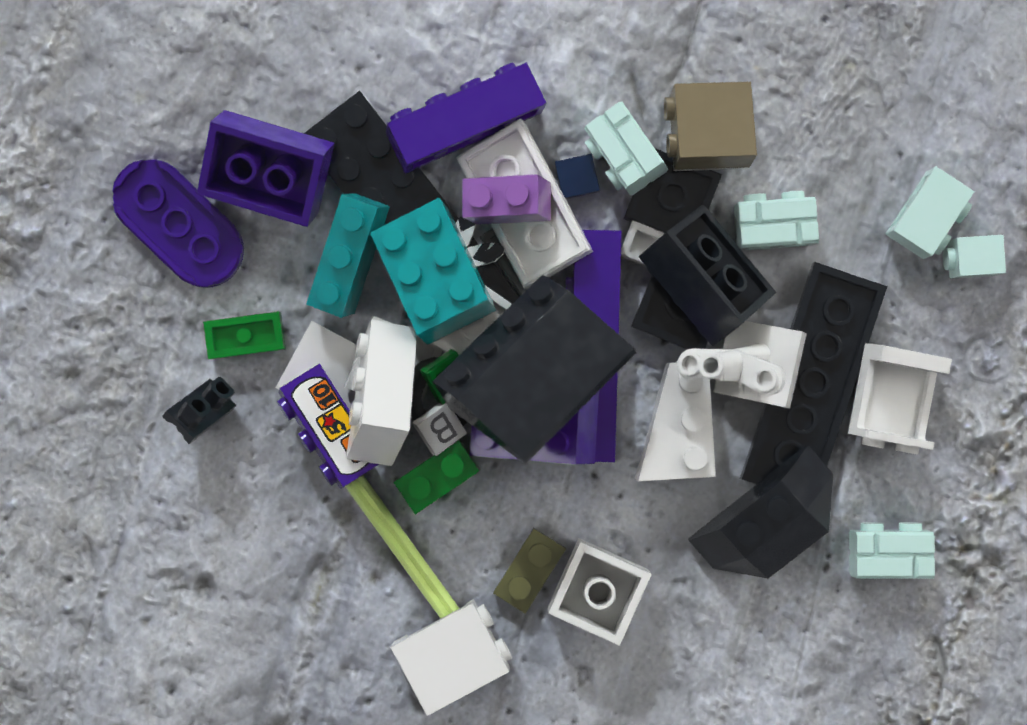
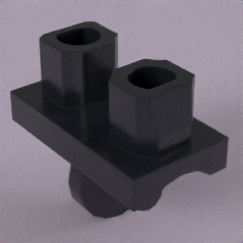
[162,377,237,444]

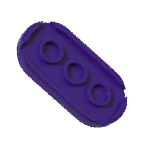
[112,159,244,288]

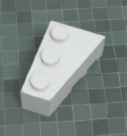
[346,320,417,466]
[635,362,716,481]

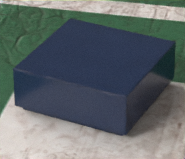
[554,153,600,199]

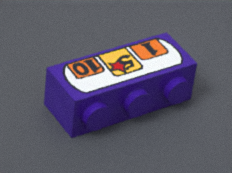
[277,363,379,490]

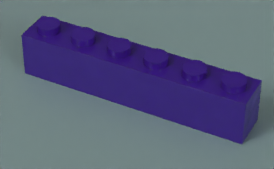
[565,230,622,462]

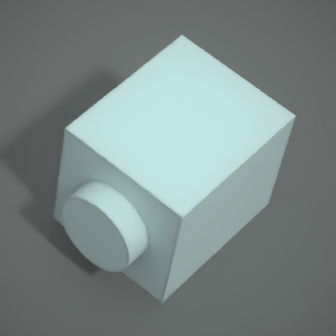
[943,235,1006,279]

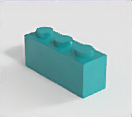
[306,193,390,318]

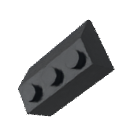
[638,204,777,347]

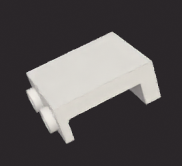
[848,343,952,455]
[391,599,512,716]

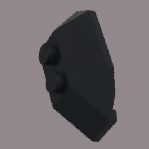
[688,444,833,579]

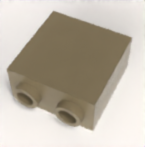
[664,81,757,171]

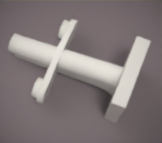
[677,321,806,409]

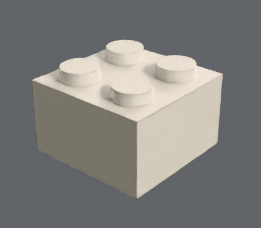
[547,538,652,646]

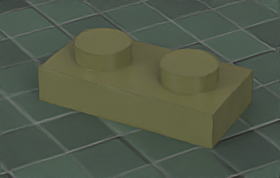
[493,528,566,614]

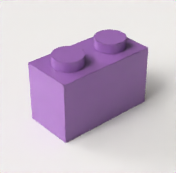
[462,174,551,225]

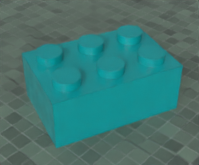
[370,197,497,345]

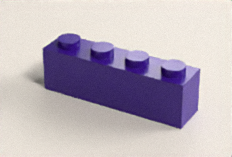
[386,62,547,174]

